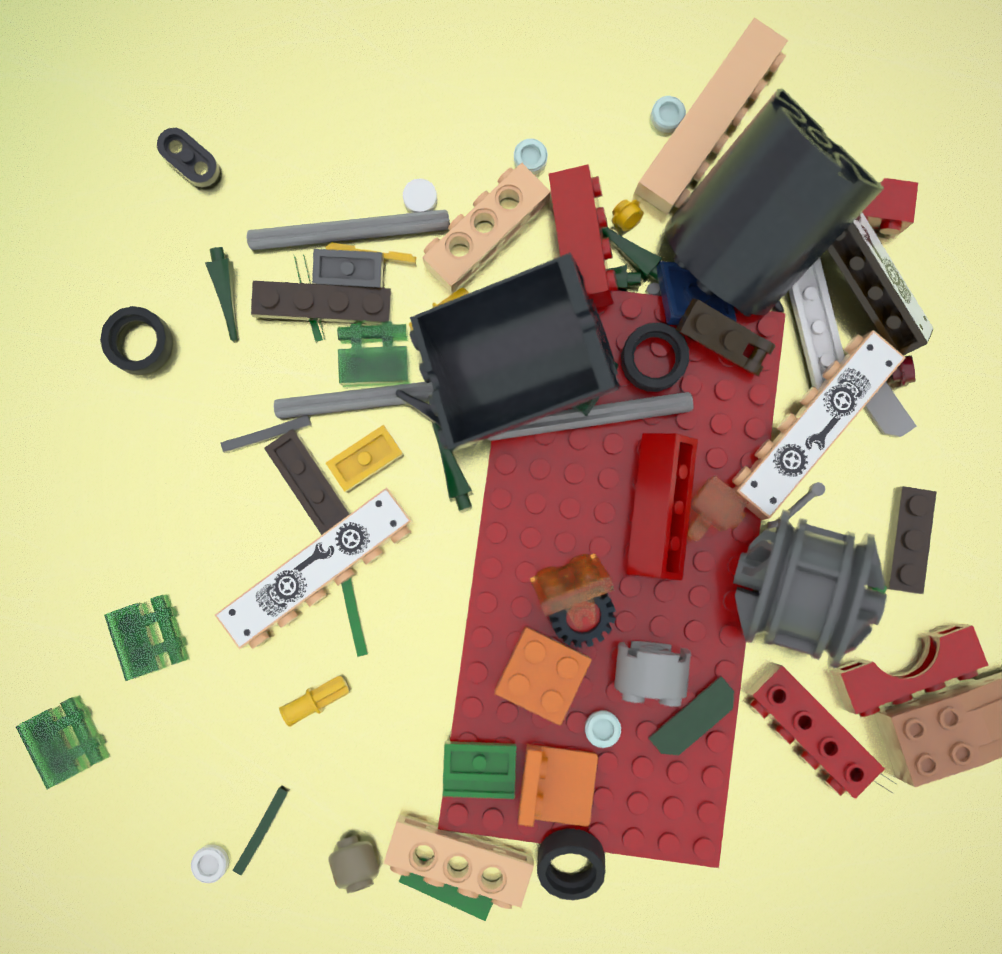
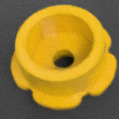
[612,199,644,231]

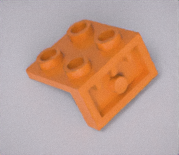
[518,744,598,826]

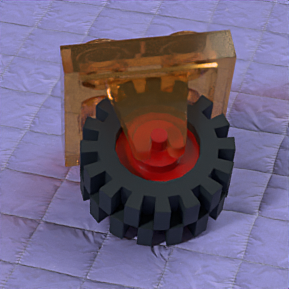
[530,554,616,648]

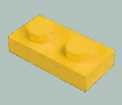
[326,424,404,492]

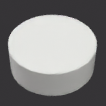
[403,179,437,213]
[191,845,229,883]

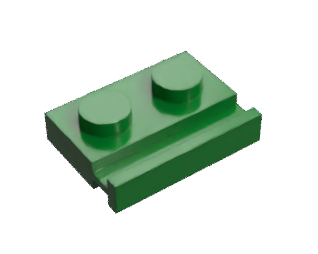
[442,741,516,799]

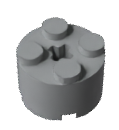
[614,641,691,706]

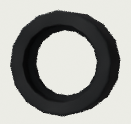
[100,306,173,375]
[621,323,689,392]
[537,828,606,901]

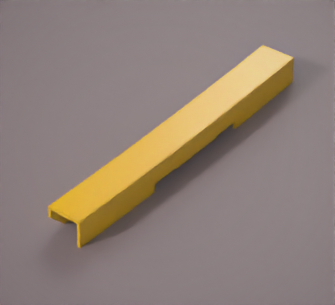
[326,242,417,265]

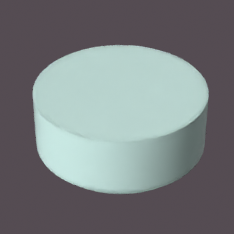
[651,96,686,133]
[514,138,548,175]
[584,710,621,748]

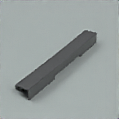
[220,415,312,453]

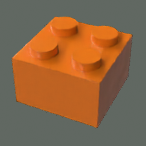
[494,626,592,726]

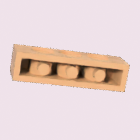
[422,163,551,294]
[383,814,534,909]

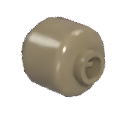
[328,836,379,894]

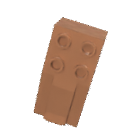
[875,672,1002,788]

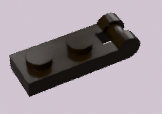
[675,298,776,377]

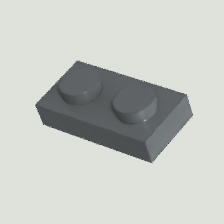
[312,249,384,288]

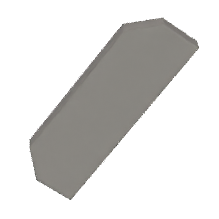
[864,382,917,438]

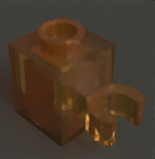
[687,476,749,542]

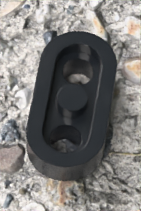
[157,127,219,187]

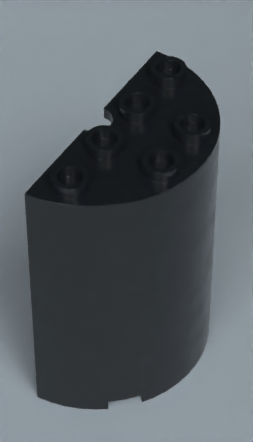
[665,88,884,317]
[409,253,620,451]

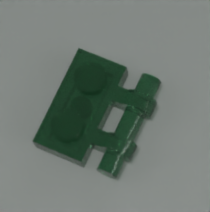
[337,321,409,385]
[104,594,185,681]
[15,697,105,790]

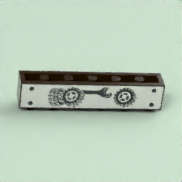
[827,213,934,356]

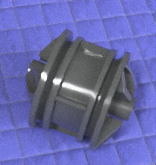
[733,509,887,669]

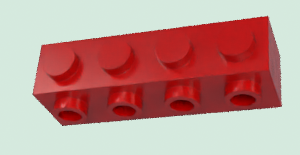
[548,164,618,308]
[627,433,698,581]
[746,663,885,799]

